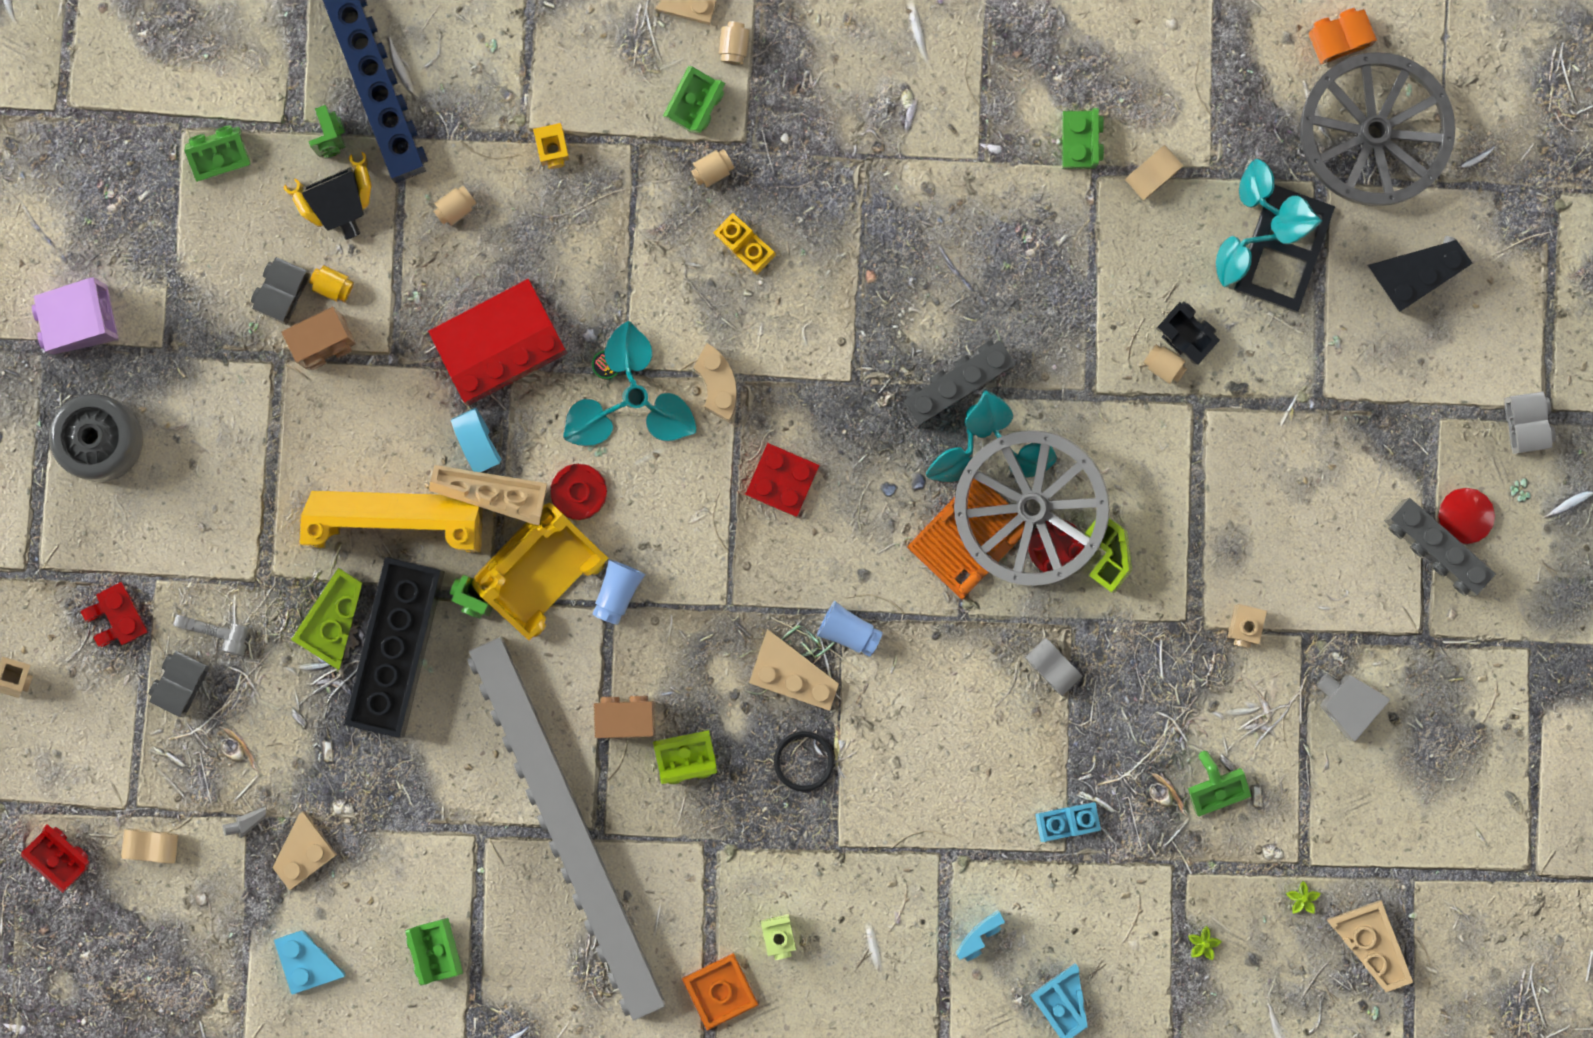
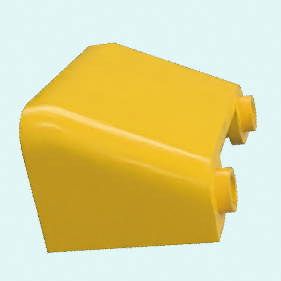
[472,503,609,641]

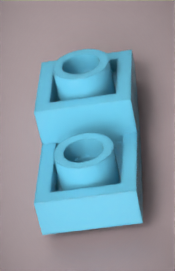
[451,408,502,472]
[1035,802,1101,842]
[956,910,1005,961]

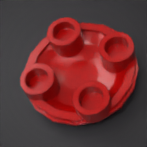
[1438,488,1495,544]
[1028,519,1085,572]

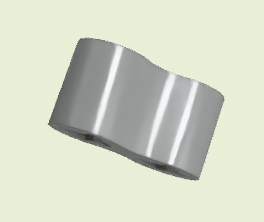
[1025,638,1082,696]

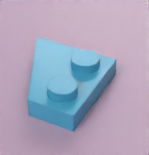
[274,930,346,995]
[1030,963,1087,1038]

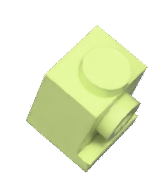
[761,914,796,960]

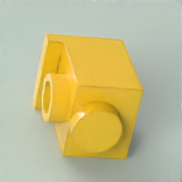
[533,123,570,169]

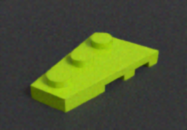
[291,567,362,670]

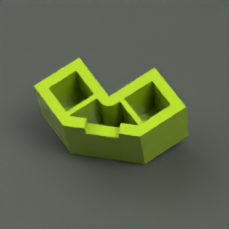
[1085,517,1133,593]

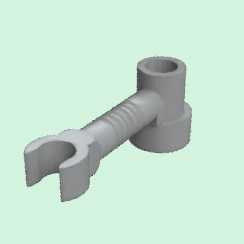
[173,614,249,657]

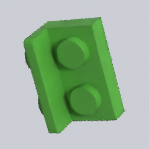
[1062,108,1104,169]
[184,125,251,182]

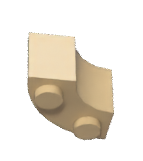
[693,343,737,423]

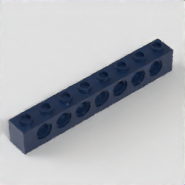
[323,0,428,183]

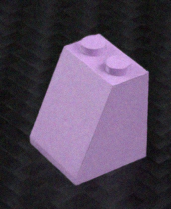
[32,277,119,355]

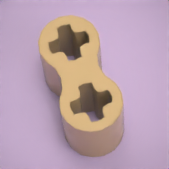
[1125,145,1184,201]
[121,829,179,863]

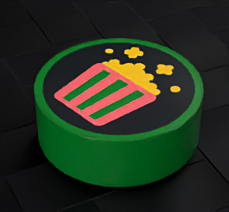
[592,351,619,380]

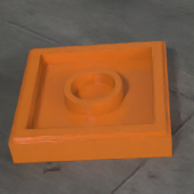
[682,952,759,1030]

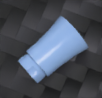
[592,559,646,625]
[817,601,883,657]

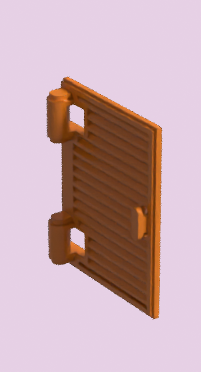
[907,479,1025,600]

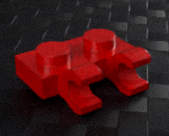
[80,582,149,647]

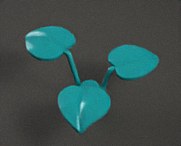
[1216,159,1322,288]
[563,321,696,446]
[926,391,1058,482]

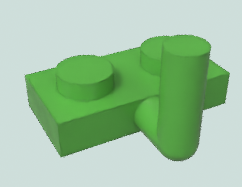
[1188,751,1251,817]

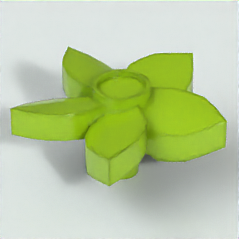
[1286,881,1321,914]
[1188,926,1222,960]

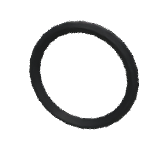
[774,731,834,792]

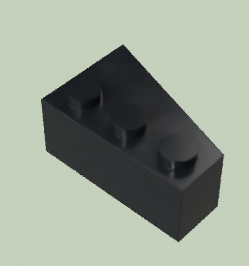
[1367,240,1473,312]

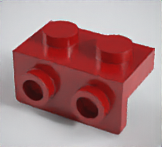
[21,824,89,894]

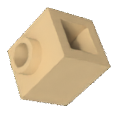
[1227,604,1267,649]
[0,656,33,698]

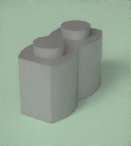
[1504,392,1556,454]

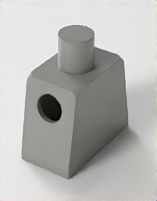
[1316,673,1390,741]

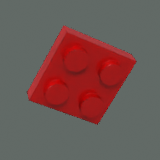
[745,443,820,518]

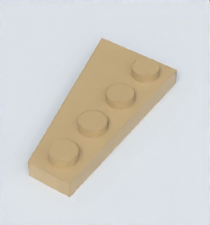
[429,465,547,526]

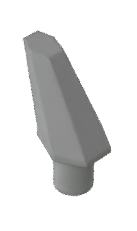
[223,807,266,838]

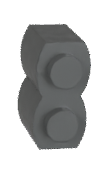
[251,257,310,325]
[148,651,210,718]

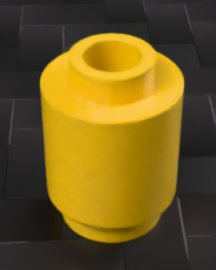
[309,265,354,302]

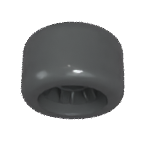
[49,394,143,482]

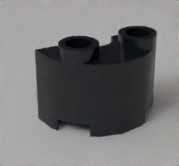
[1156,301,1220,365]

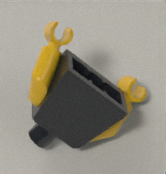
[284,152,372,240]

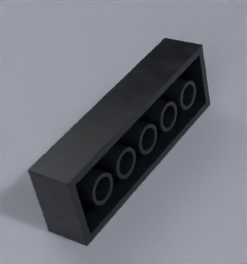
[344,557,445,738]

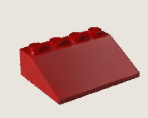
[428,279,568,406]

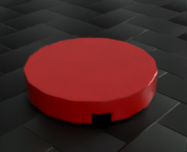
[550,464,607,520]

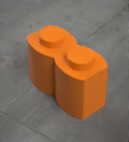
[1308,8,1377,64]

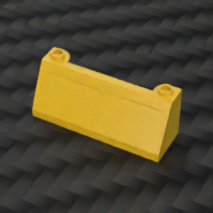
[299,491,483,553]

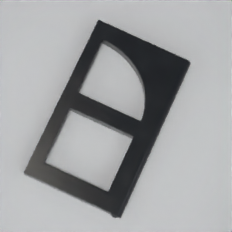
[1234,184,1335,313]

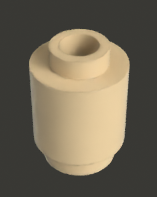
[719,22,750,65]
[691,149,735,188]
[433,186,477,226]
[1143,344,1187,384]

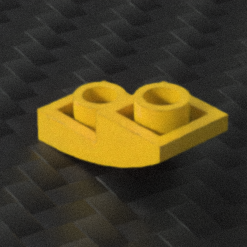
[713,213,776,275]

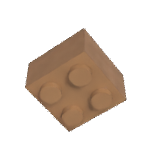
[281,307,356,370]
[594,696,656,738]

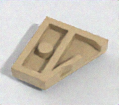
[272,811,337,891]

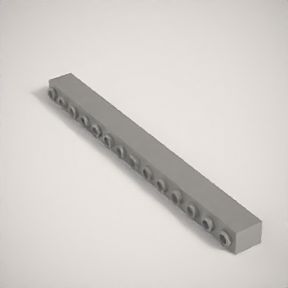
[467,637,666,1021]

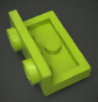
[653,730,717,784]

